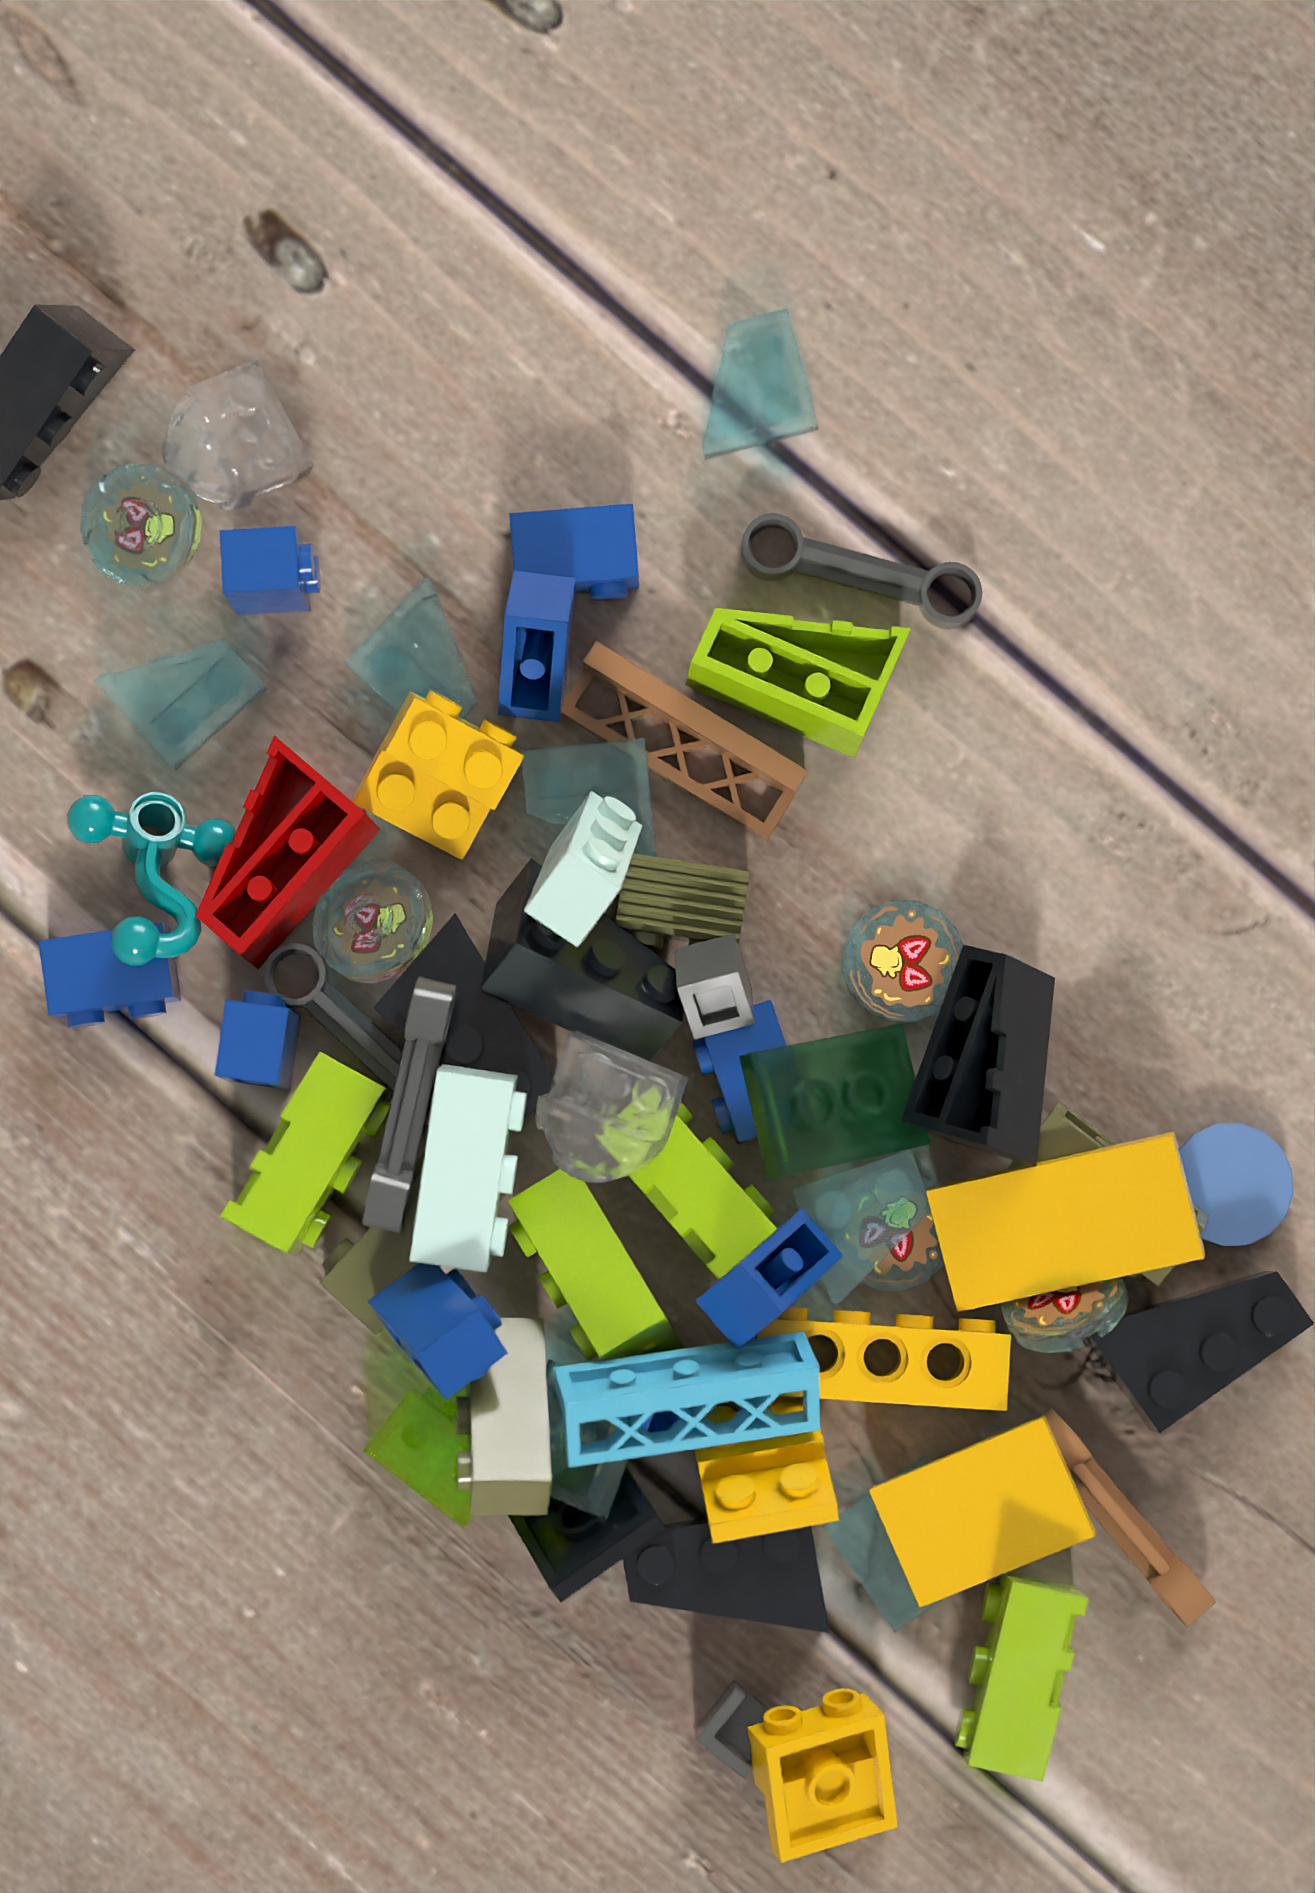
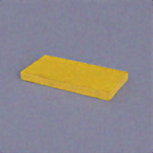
[926,1132,1205,1312]

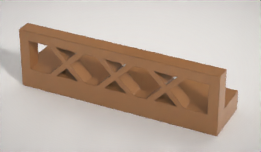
[561,641,808,841]

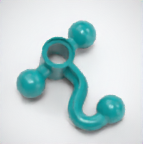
[67,792,236,966]

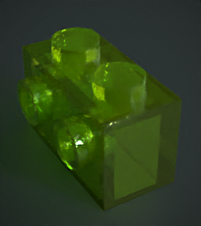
[363,1386,474,1529]

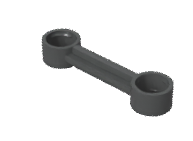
[741,513,982,629]
[263,943,437,1134]
[362,977,457,1233]

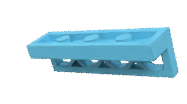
[554,1332,820,1468]

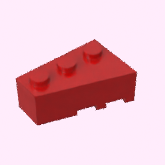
[195,735,381,969]

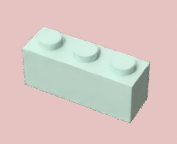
[524,791,642,947]
[410,1064,527,1272]

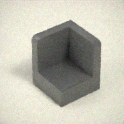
[675,933,755,1039]
[695,1680,770,1779]

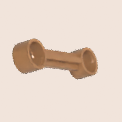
[1042,1408,1216,1628]

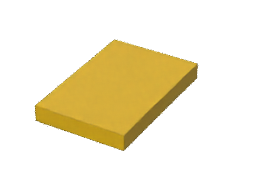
[869,1415,1096,1608]

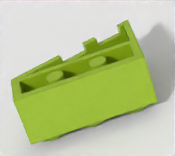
[685,608,911,759]
[219,1051,390,1254]
[594,1086,777,1280]
[508,1162,685,1361]
[955,1572,1089,1782]

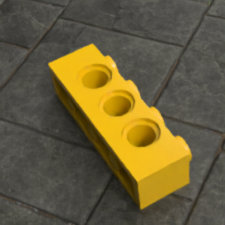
[755,1307,1011,1411]

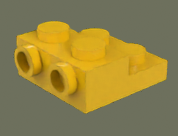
[351,690,524,860]
[694,1396,839,1543]
[747,1688,898,1863]

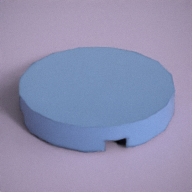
[1178,1123,1293,1246]

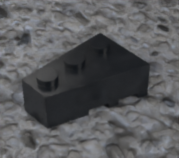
[0,304,135,500]
[480,858,684,1066]
[373,913,559,1134]
[901,944,1055,1167]
[1077,1271,1315,1433]
[623,1517,830,1633]

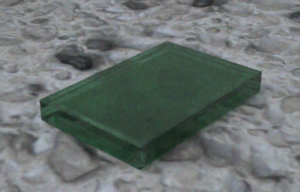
[739,1023,931,1180]

